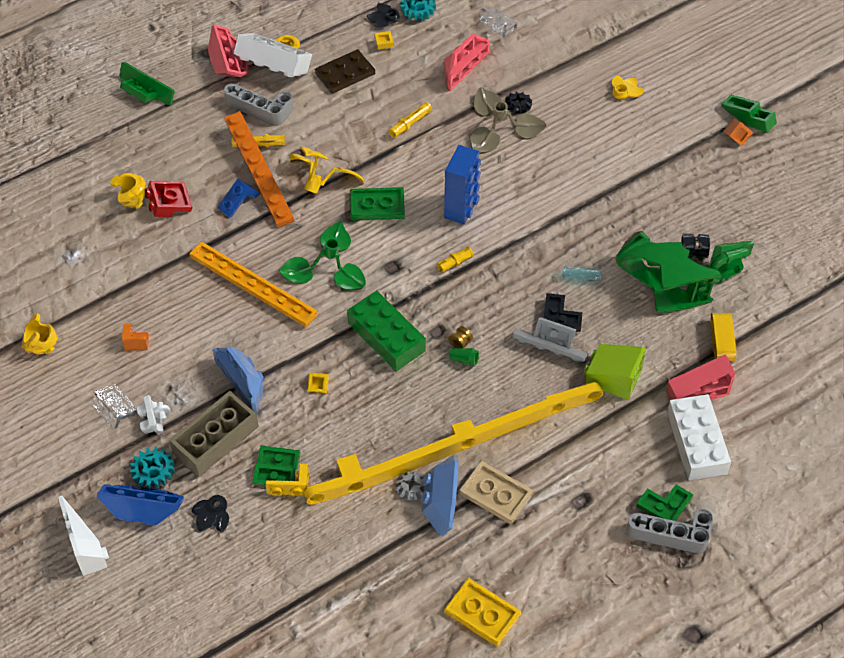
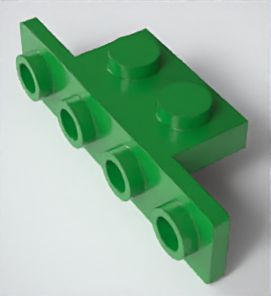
[119,62,175,105]

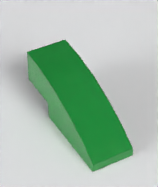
[721,94,777,133]

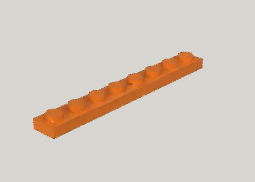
[224,111,294,228]

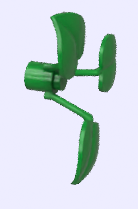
[279,221,366,290]

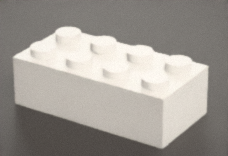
[234,33,312,77]
[667,394,731,481]

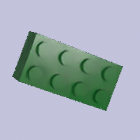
[347,290,426,371]

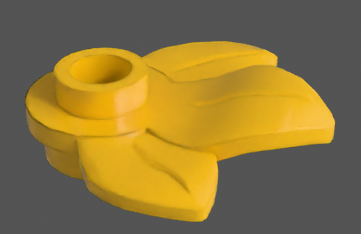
[612,75,644,99]

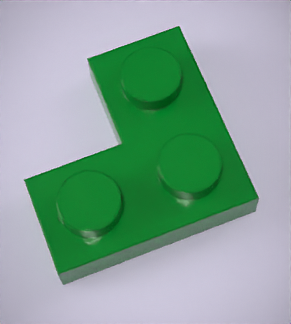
[636,484,694,521]

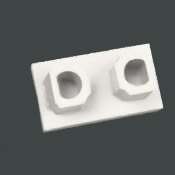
[137,395,171,435]

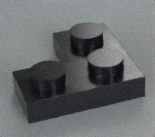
[544,293,583,332]

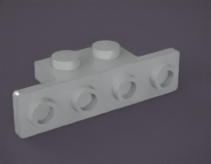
[512,317,589,362]

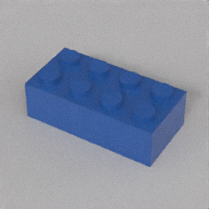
[444,145,481,224]

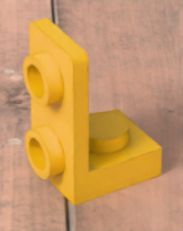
[265,463,309,497]

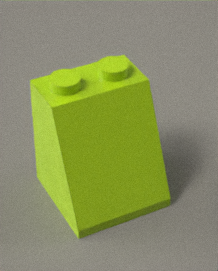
[583,344,646,400]

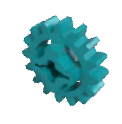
[400,0,436,21]
[130,447,175,490]

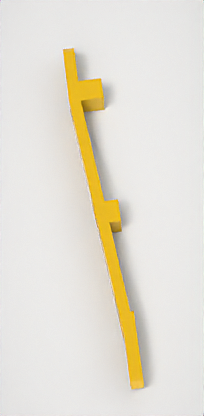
[304,382,603,505]

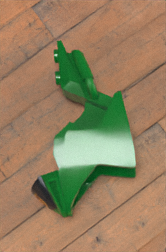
[615,231,754,313]

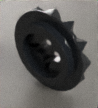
[505,91,532,114]

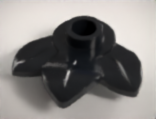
[367,3,400,27]
[191,495,230,533]

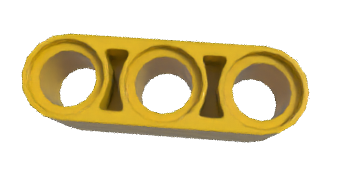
[710,313,736,362]

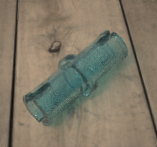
[563,265,602,282]

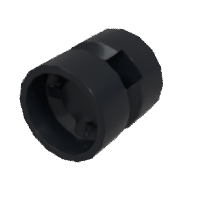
[681,233,710,258]

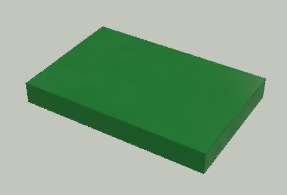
[350,187,405,221]

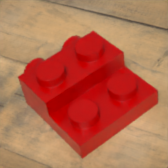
[145,181,193,217]

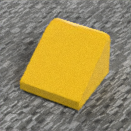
[307,372,330,394]

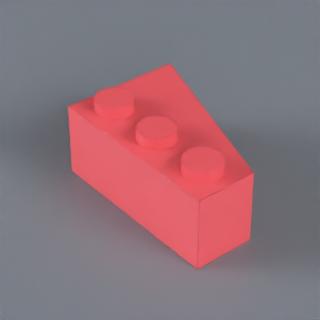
[666,354,736,400]

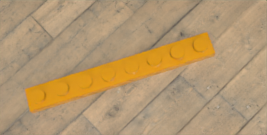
[189,241,318,328]

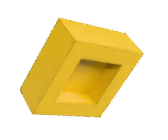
[374,31,394,50]

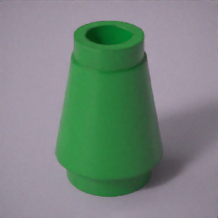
[449,348,479,367]

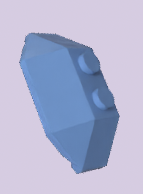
[212,346,264,413]
[421,455,459,536]

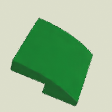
[252,445,301,485]

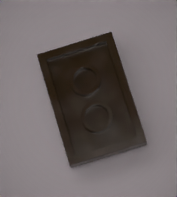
[315,49,375,94]

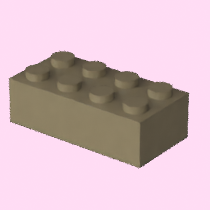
[169,391,259,477]

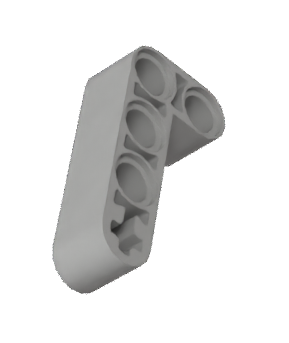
[224,84,293,126]
[626,509,713,554]

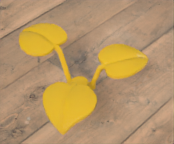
[290,146,364,194]

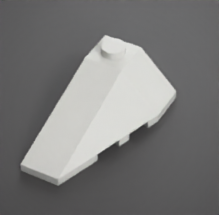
[58,496,109,576]

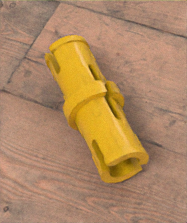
[436,246,474,273]

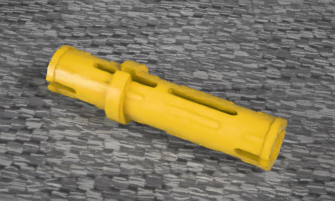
[388,102,432,138]
[232,134,286,148]

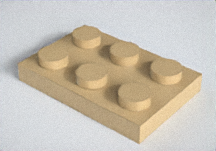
[459,461,534,525]

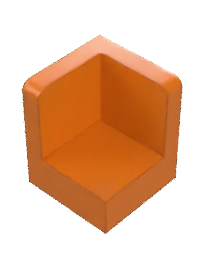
[723,119,753,146]
[122,324,149,351]

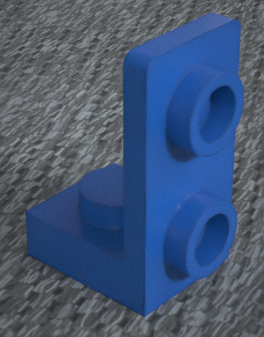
[218,178,260,218]

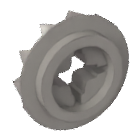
[395,470,424,501]

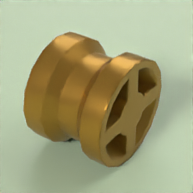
[449,326,473,348]

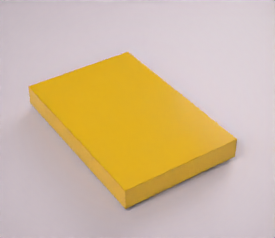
[444,577,522,647]

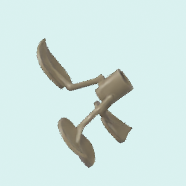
[470,87,546,153]

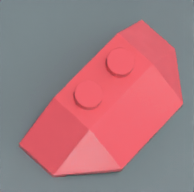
[208,24,250,77]
[443,33,490,91]

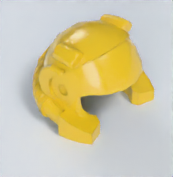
[109,173,146,209]
[22,313,58,354]

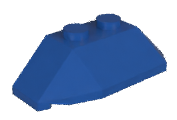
[97,484,184,525]

